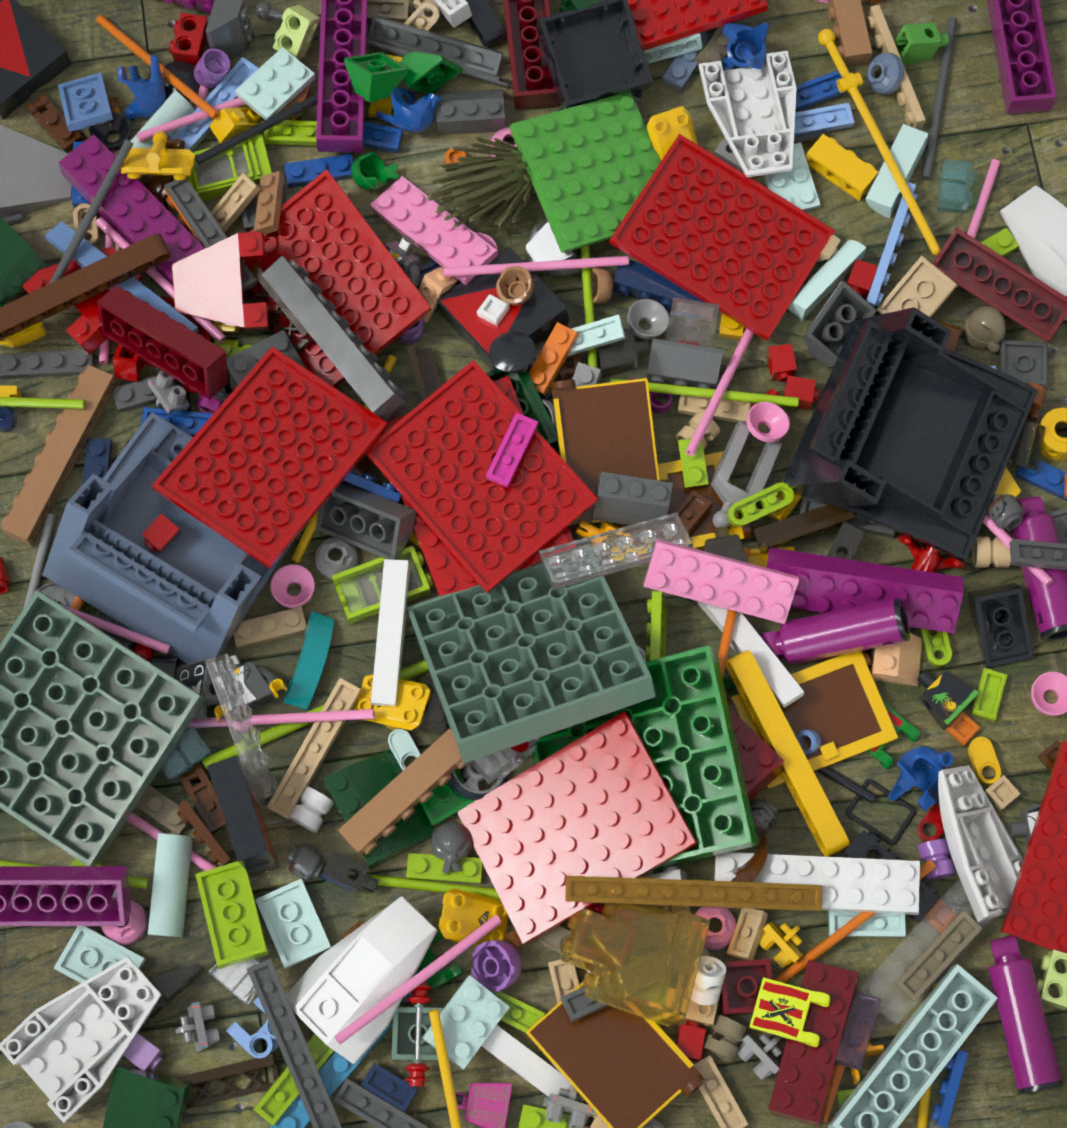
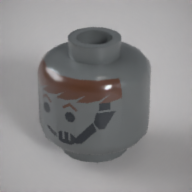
[987,494,1024,530]
[750,799,778,836]
[286,844,325,881]

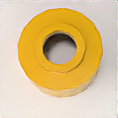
[1034,408,1067,462]

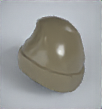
[963,306,1006,353]

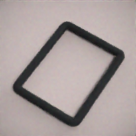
[845,779,916,845]

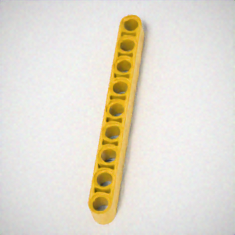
[725,650,850,857]

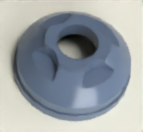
[867,53,904,95]

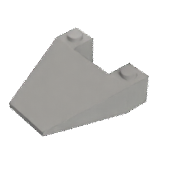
[0,125,72,217]

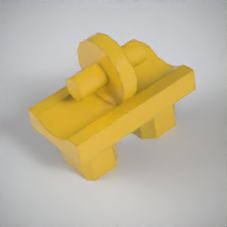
[759,921,803,968]

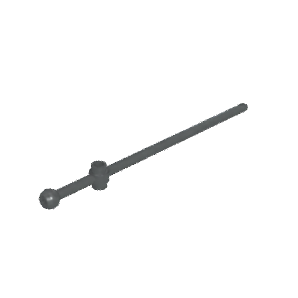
[255,2,512,88]

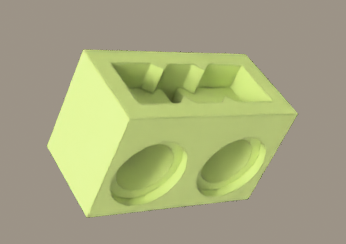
[273,5,321,60]
[1036,950,1067,1011]

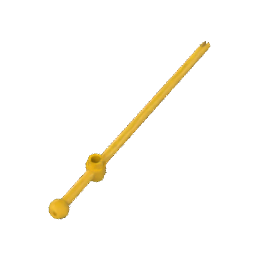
[818,29,940,255]

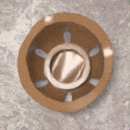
[496,266,534,306]
[591,268,613,304]

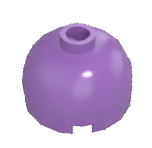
[471,940,522,992]

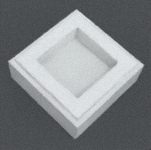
[477,294,510,326]

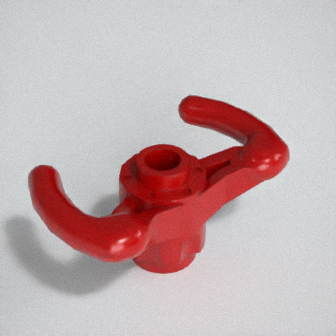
[898,534,965,573]

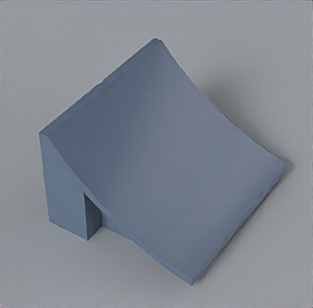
[42,412,297,664]

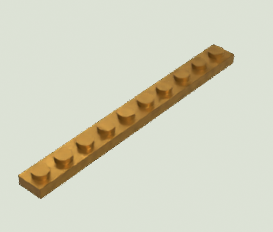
[565,875,822,911]

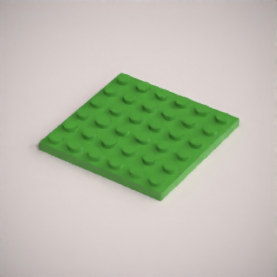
[509,92,661,253]

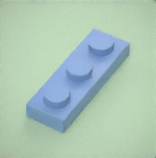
[794,103,854,137]

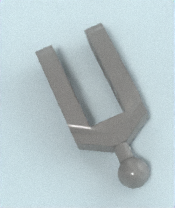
[711,420,782,529]

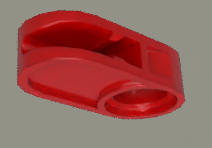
[917,800,944,842]

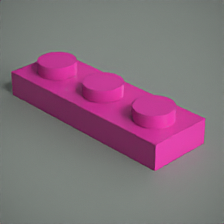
[486,412,538,488]

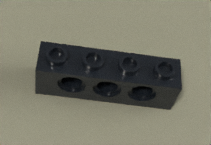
[841,830,940,923]

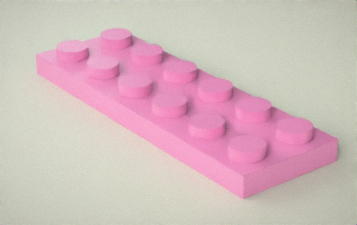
[370,176,498,285]
[643,539,799,624]

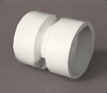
[289,787,334,833]
[687,956,726,1005]

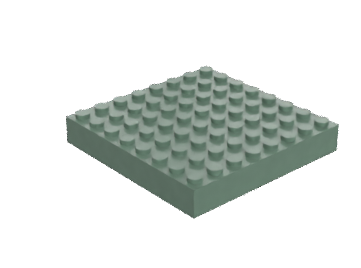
[406,545,656,764]
[0,590,206,866]

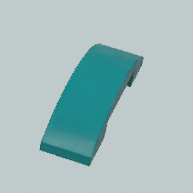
[283,611,334,710]

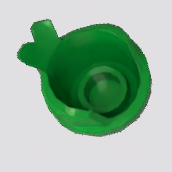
[351,152,399,191]

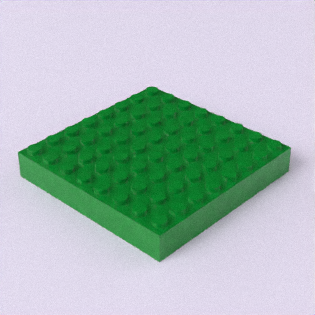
[531,645,759,870]

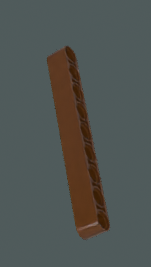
[0,234,171,341]

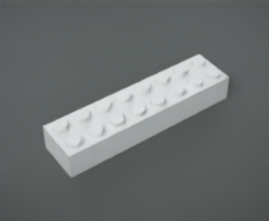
[715,852,920,915]

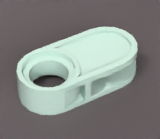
[388,729,421,771]

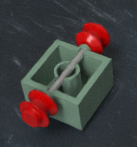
[392,981,444,1087]

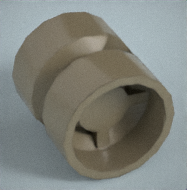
[703,1015,747,1062]

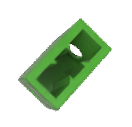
[894,23,949,66]

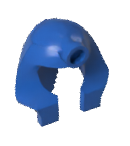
[721,23,769,70]
[117,55,166,121]
[376,86,442,133]
[888,746,953,811]

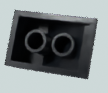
[968,583,1034,668]

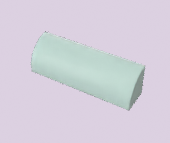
[644,33,703,64]
[123,91,195,181]
[866,124,929,219]
[788,240,866,321]
[148,833,193,938]

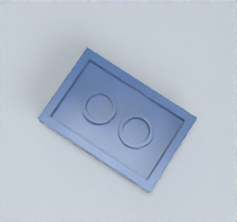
[58,72,113,132]

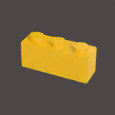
[806,134,878,202]

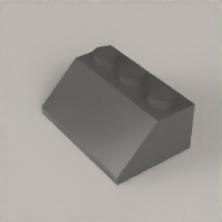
[206,0,254,60]
[436,89,505,135]
[804,281,877,368]
[647,338,723,389]
[592,472,673,530]

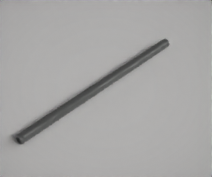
[922,17,957,180]
[49,139,133,284]

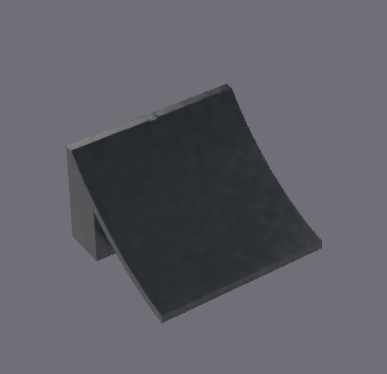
[782,307,1038,561]

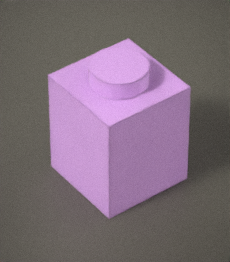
[123,1033,164,1072]

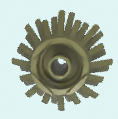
[427,136,535,231]

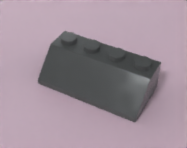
[316,481,416,560]

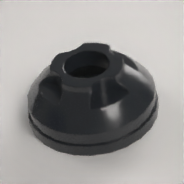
[89,112,132,151]

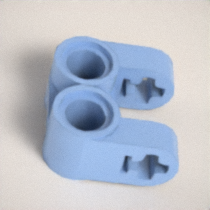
[226,997,279,1058]

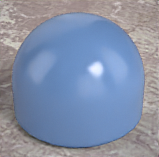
[796,729,821,755]

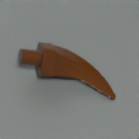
[731,835,768,882]

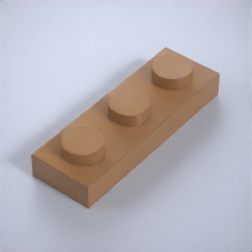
[254,171,285,235]

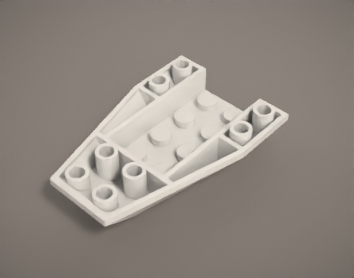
[698,51,797,177]
[1000,185,1067,320]
[938,765,1023,922]
[286,896,437,1064]
[0,957,162,1123]

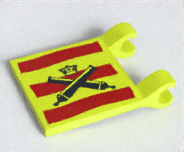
[750,978,830,1047]

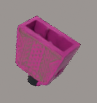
[455,1083,513,1128]

